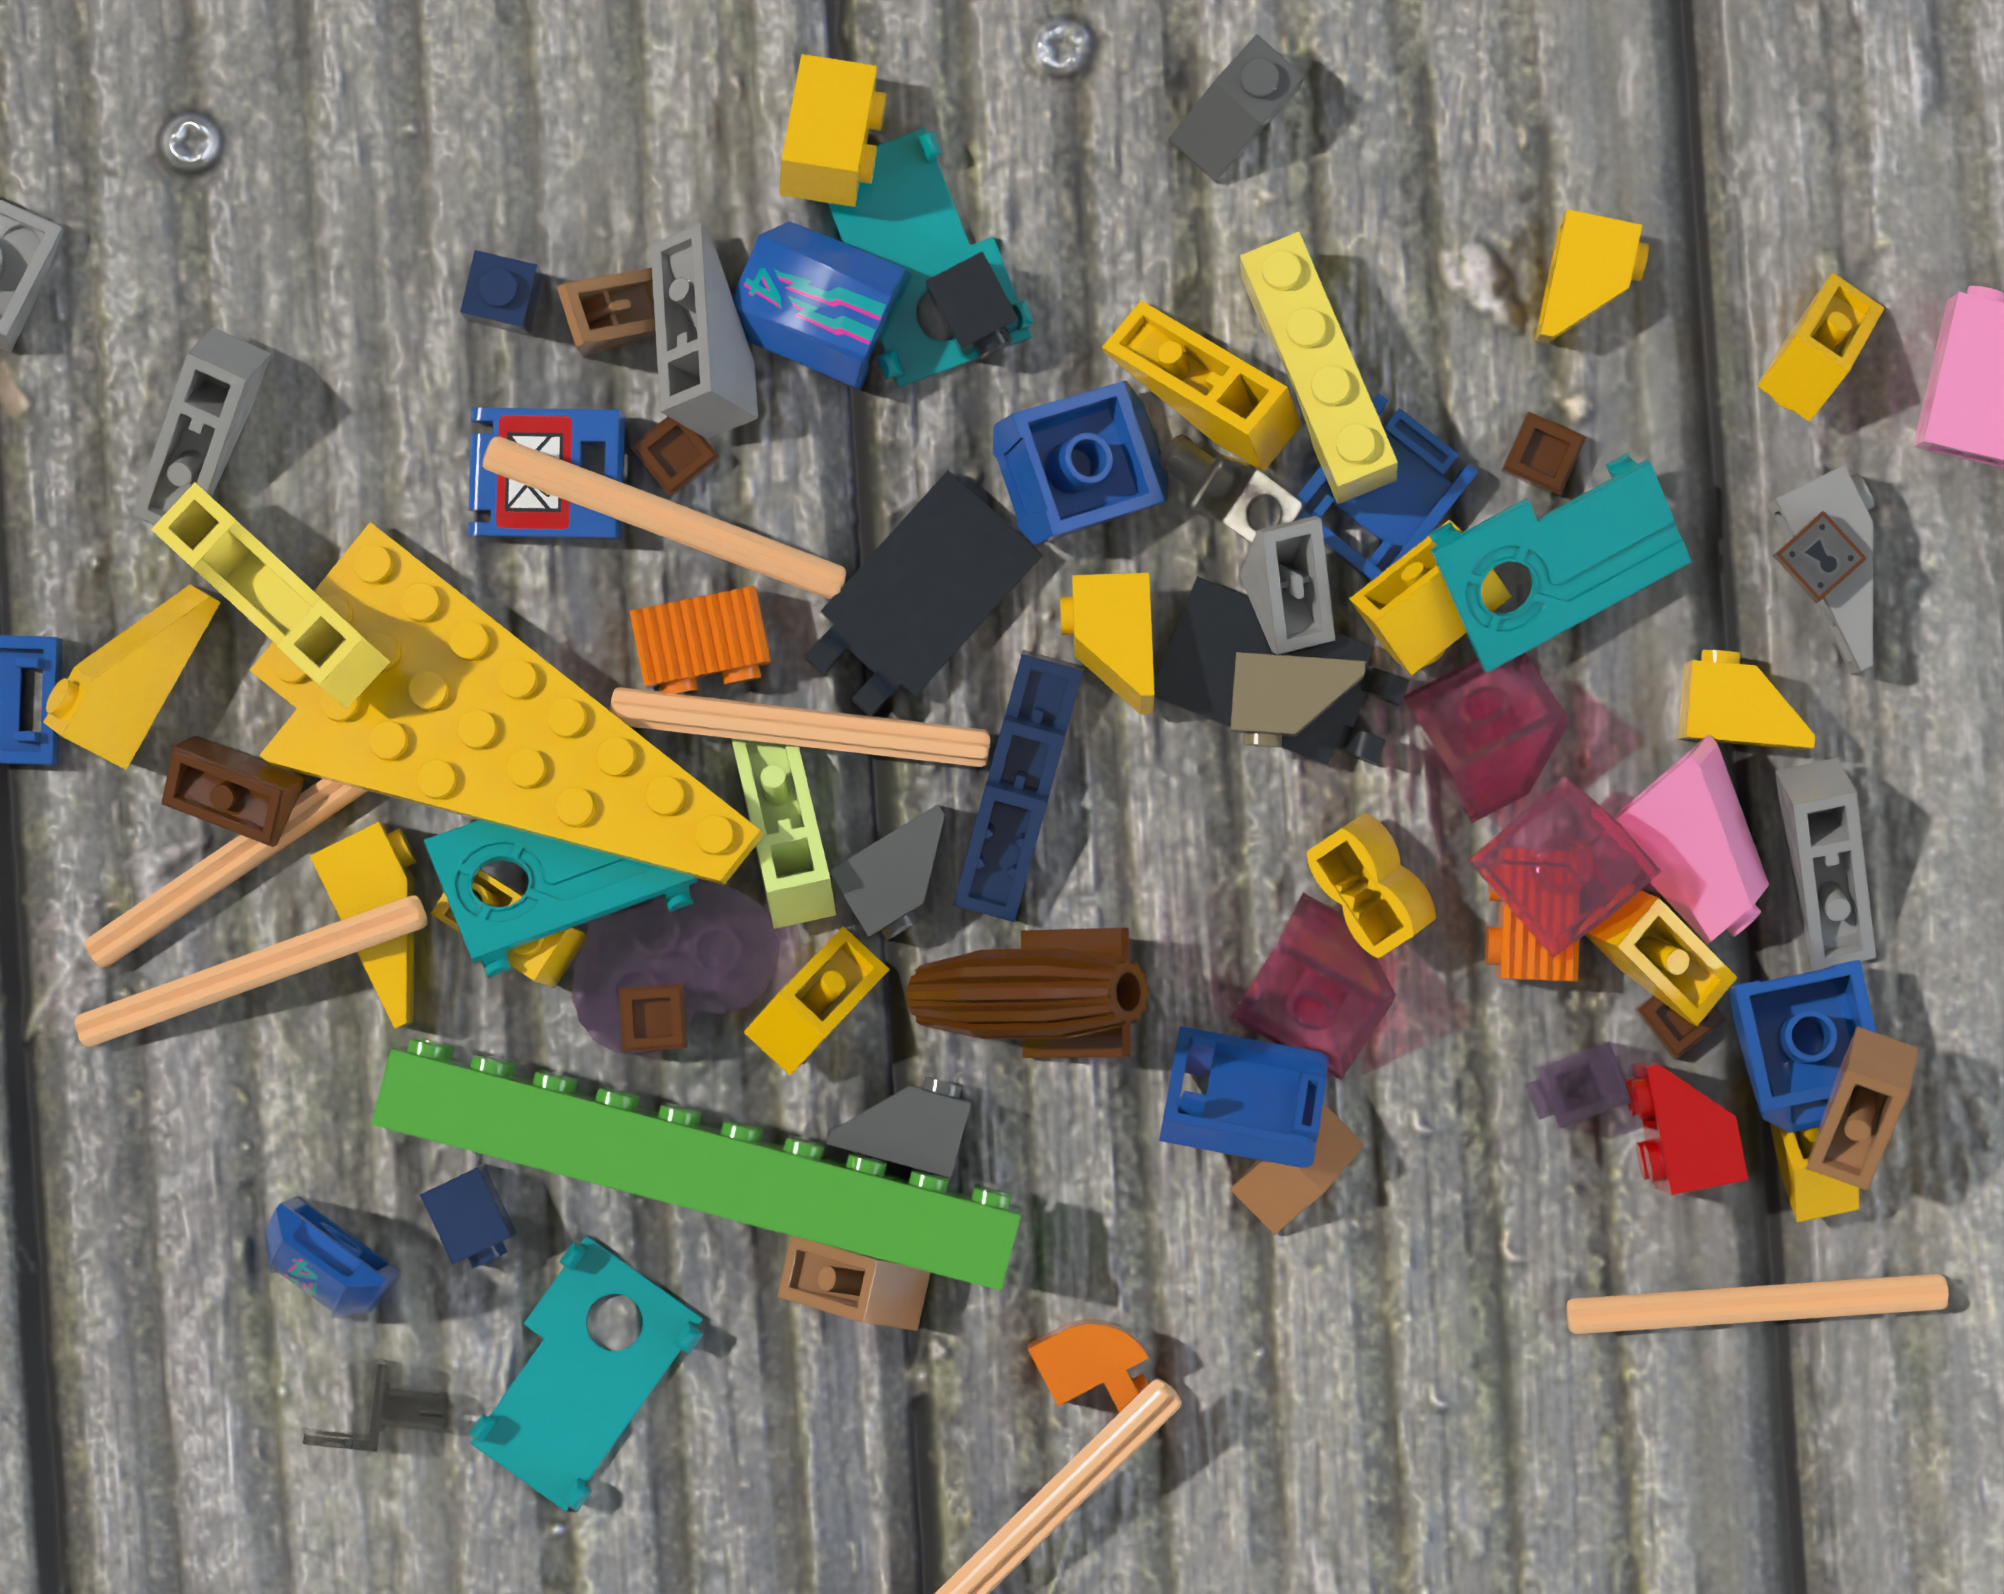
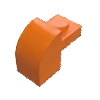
[1027,1319,1149,1413]

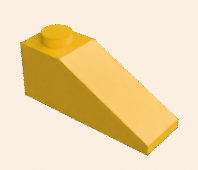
[1102,300,1302,472]
[43,584,221,770]
[310,822,417,1029]

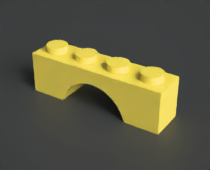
[1240,232,1398,505]
[151,483,390,709]

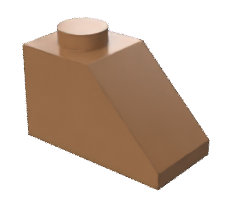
[1806,1026,1919,1191]
[777,1236,930,1331]

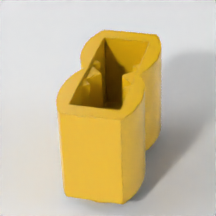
[1307,812,1436,959]

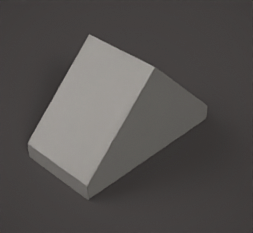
[1240,516,1335,655]

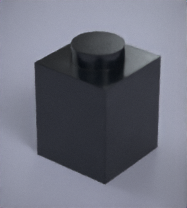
[926,251,1019,359]

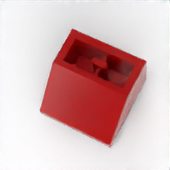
[1624,1061,1748,1195]

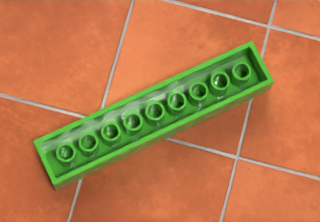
[371,1037,1021,1291]

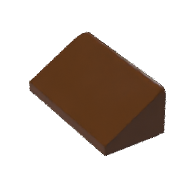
[161,736,304,847]

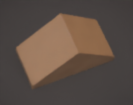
[557,267,656,358]
[1229,1103,1365,1235]

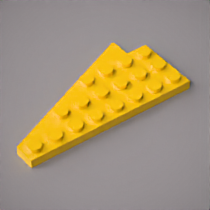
[249,522,765,885]

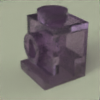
[1526,1040,1632,1129]

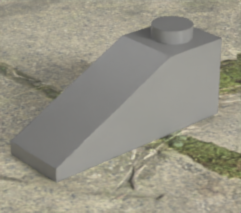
[651,223,758,439]
[132,327,271,525]
[1766,465,1874,674]
[1775,758,1876,971]

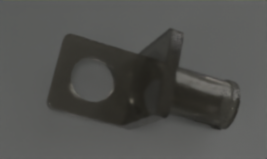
[1159,434,1306,544]
[300,1359,447,1452]

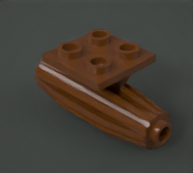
[906,928,1149,1058]

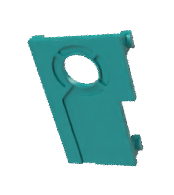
[817,127,1035,389]
[1429,453,1692,673]
[424,820,698,978]
[468,1235,704,1512]

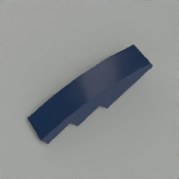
[953,650,1084,922]

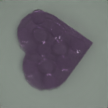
[571,878,780,1055]

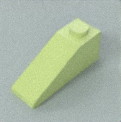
[731,738,836,929]

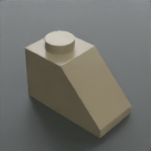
[1231,652,1365,748]

